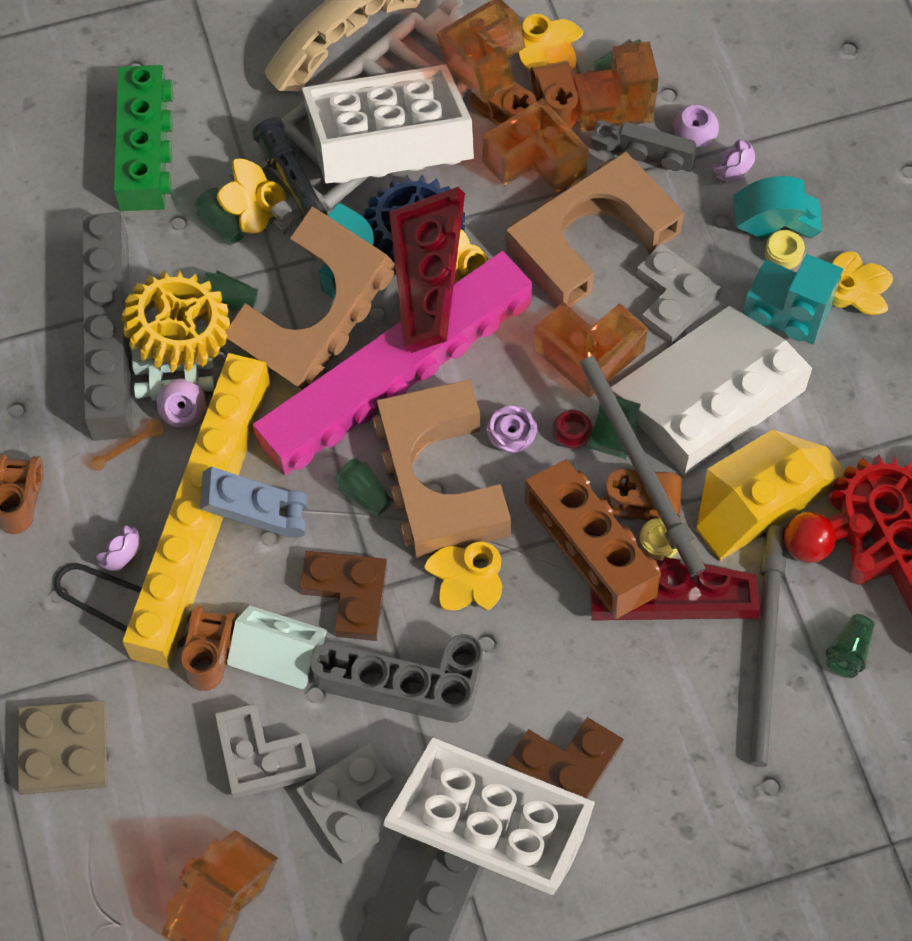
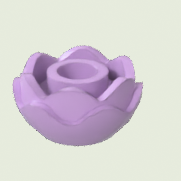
[672,104,719,147]
[713,139,755,182]
[157,379,207,428]
[487,405,537,453]
[96,525,142,571]

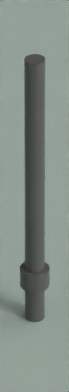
[580,356,706,577]
[750,525,786,767]

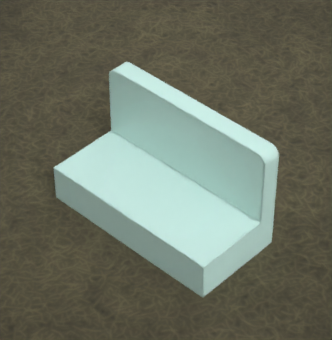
[227,605,327,689]

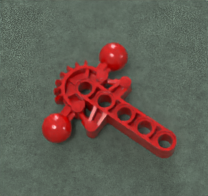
[783,454,912,614]

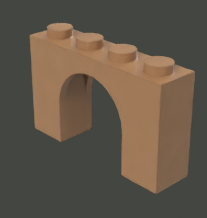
[506,152,684,312]
[226,206,395,390]
[372,379,511,559]

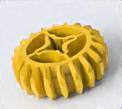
[122,270,230,373]

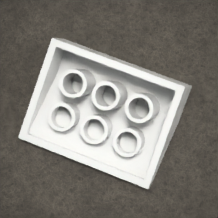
[302,64,474,184]
[610,306,812,476]
[383,738,595,896]

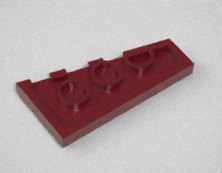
[389,187,465,353]
[590,556,760,621]

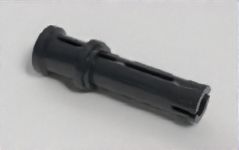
[252,117,327,219]

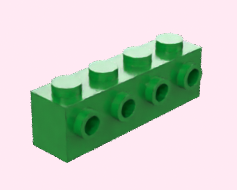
[114,65,174,211]

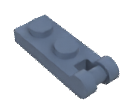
[200,466,307,538]

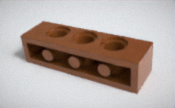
[525,459,661,619]

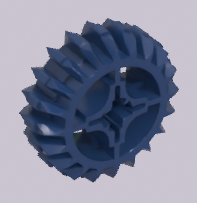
[363,175,465,263]

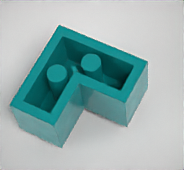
[743,254,844,345]

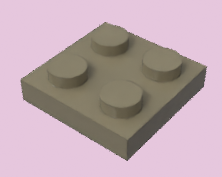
[18,700,108,795]

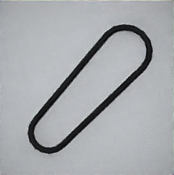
[54,563,191,649]

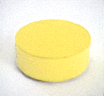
[765,230,805,269]
[639,518,677,561]

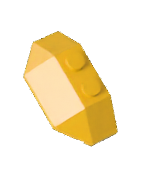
[696,429,845,561]

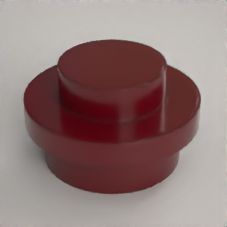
[553,409,593,449]

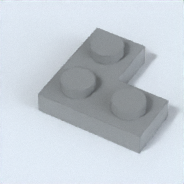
[636,243,721,344]
[215,703,317,799]
[296,743,393,864]

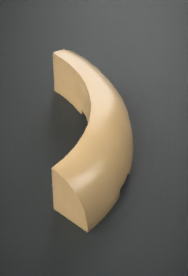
[264,0,421,92]

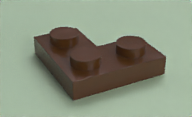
[300,551,387,641]
[505,717,624,799]

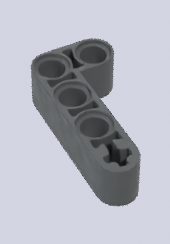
[310,634,483,723]

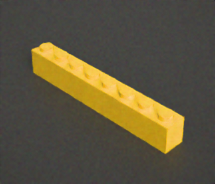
[122,353,271,669]

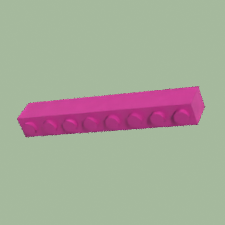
[253,251,532,475]

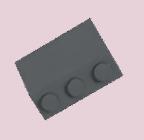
[357,834,484,941]

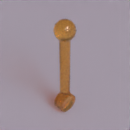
[90,419,164,471]

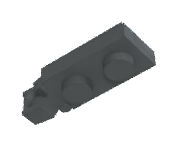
[591,119,696,172]

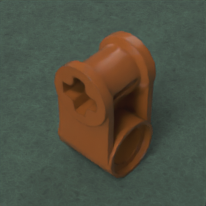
[530,60,578,133]
[468,70,537,138]
[0,454,43,534]
[603,468,682,521]
[181,605,238,691]

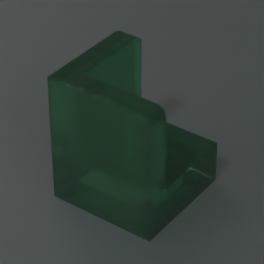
[588,396,641,459]

